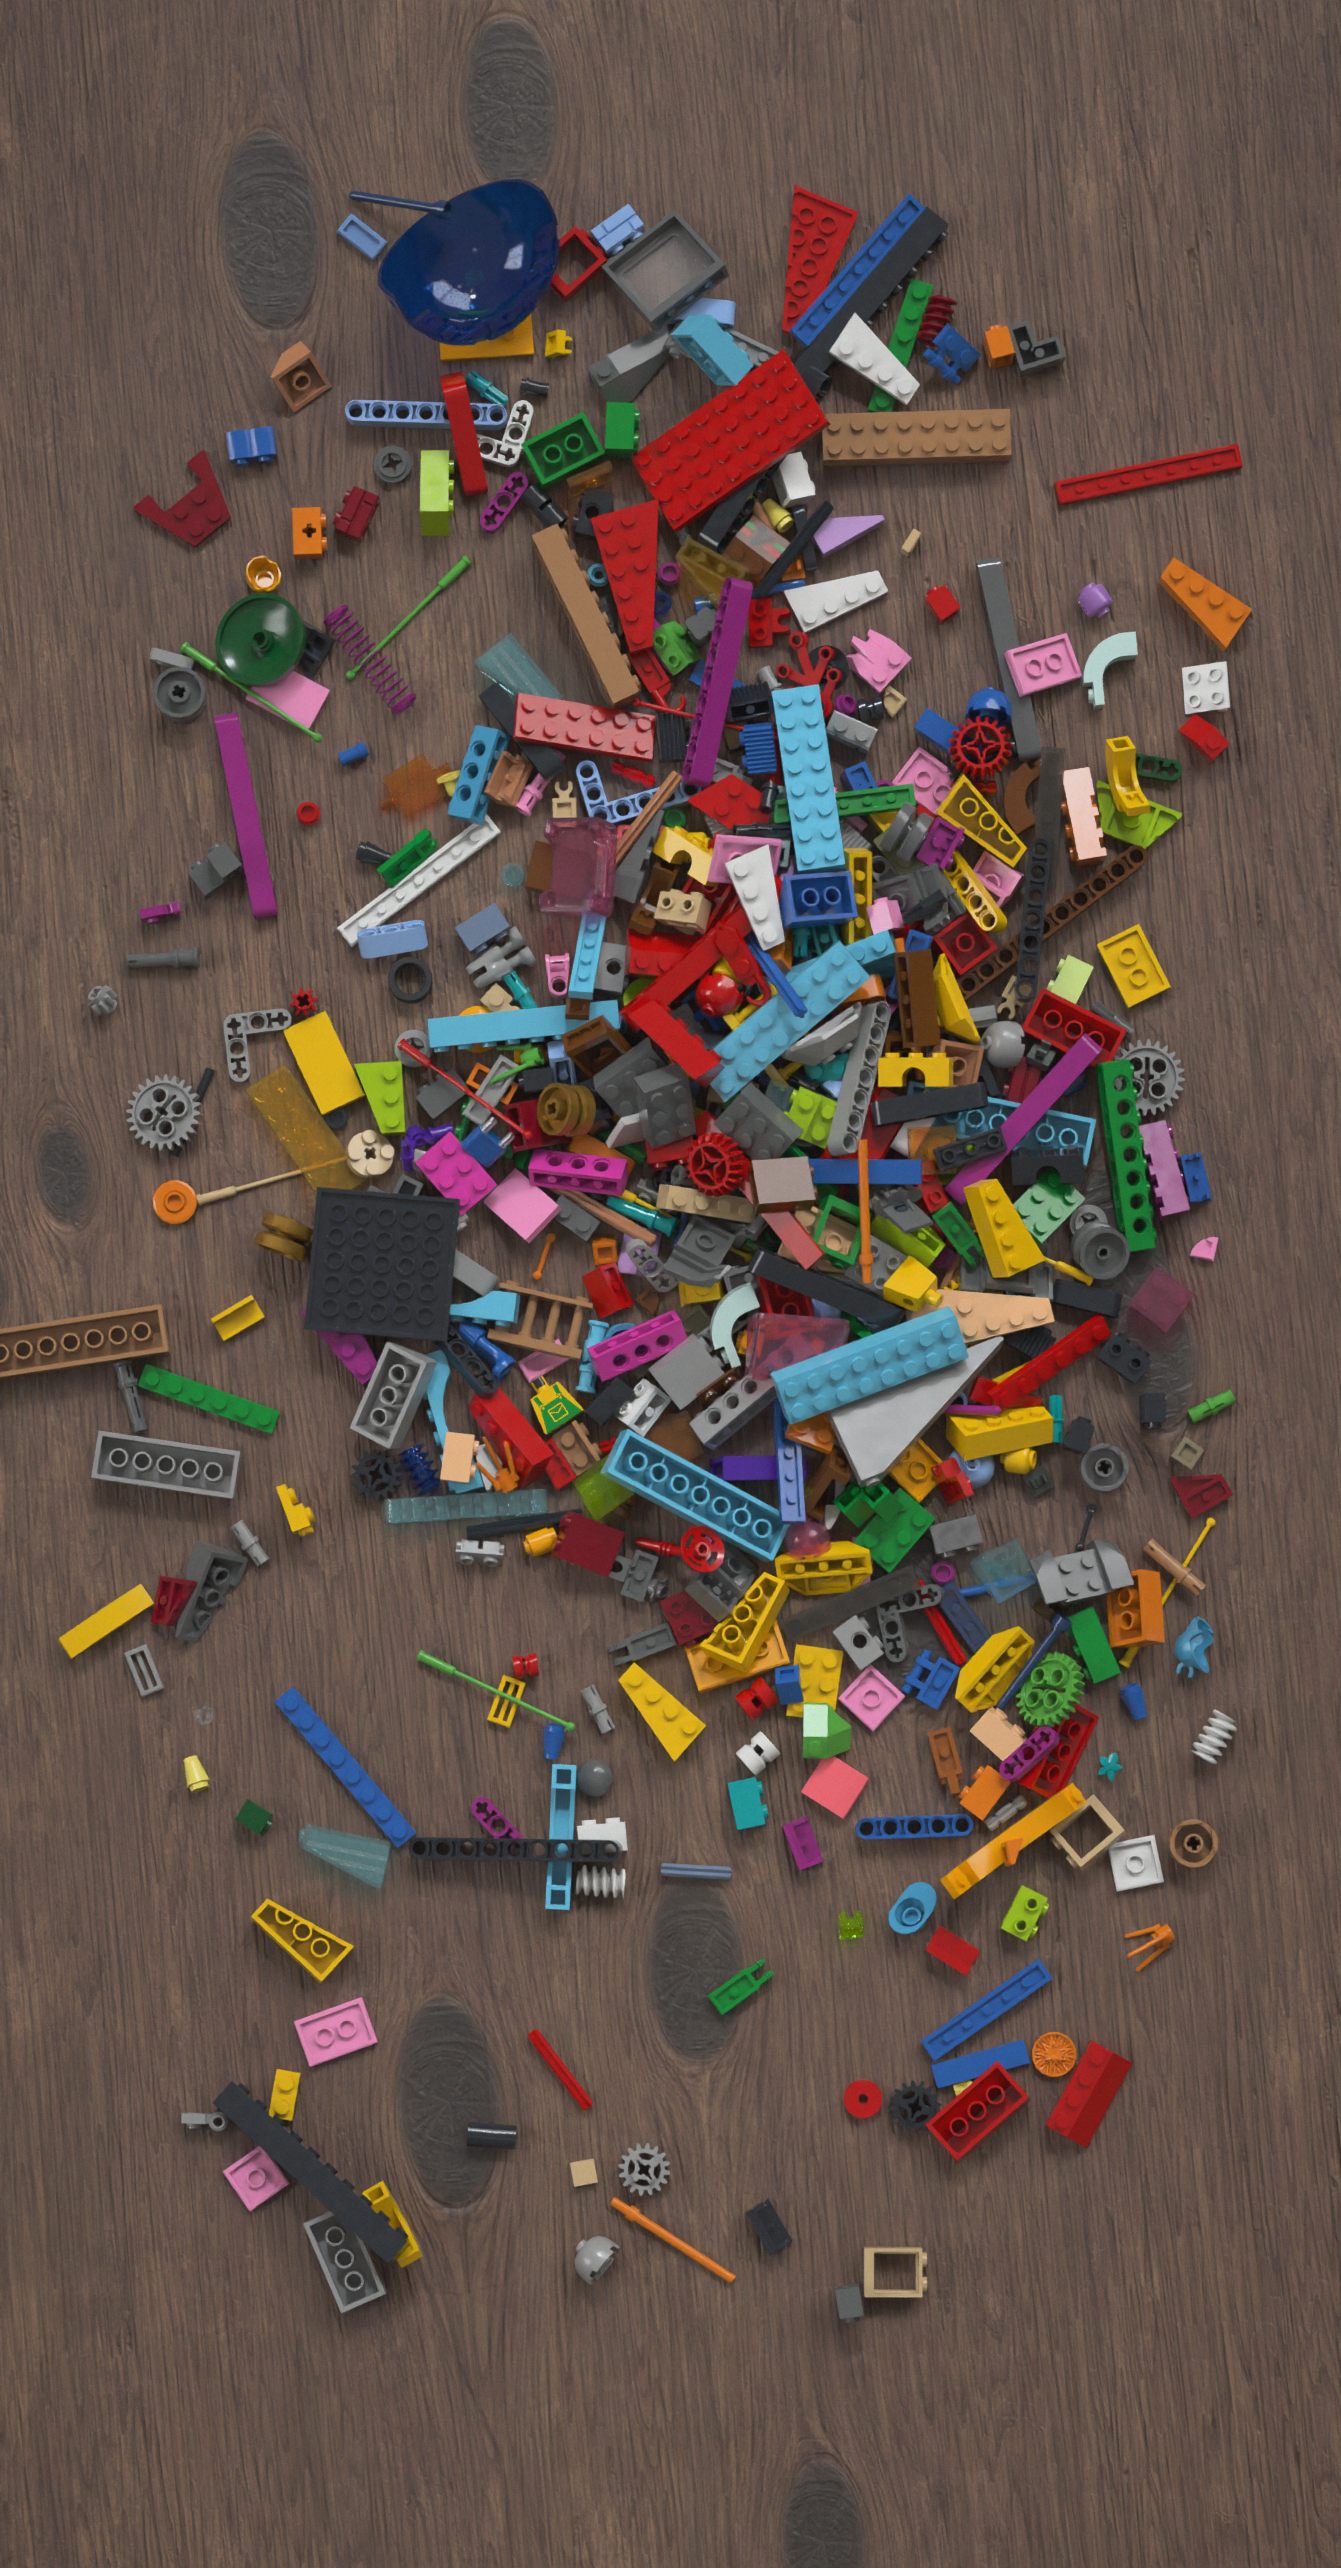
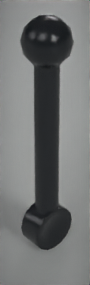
[1075,1504,1097,1552]

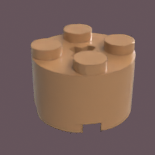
[1167,1819,1218,1868]

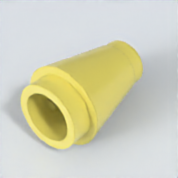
[762,498,794,533]
[183,1756,210,1793]

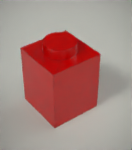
[924,584,961,625]

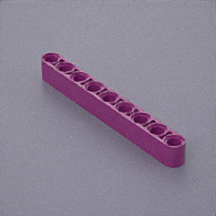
[682,577,753,788]
[214,712,278,920]
[944,1033,1103,1205]

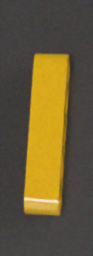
[940,848,1007,933]

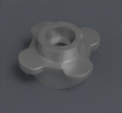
[647,1578,669,1603]

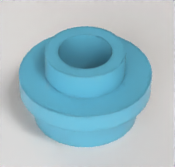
[587,563,609,587]

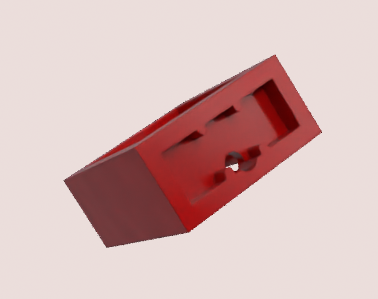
[534,226,607,302]

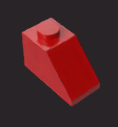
[1178,714,1230,764]

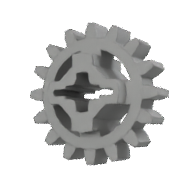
[618,2143,670,2196]

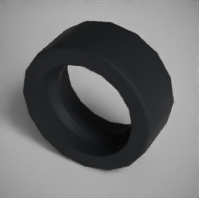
[388,957,433,1003]

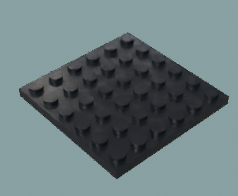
[304,1187,460,1342]

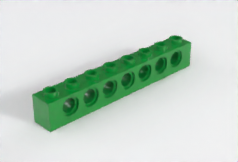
[1095,1059,1157,1252]

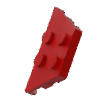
[687,774,770,831]

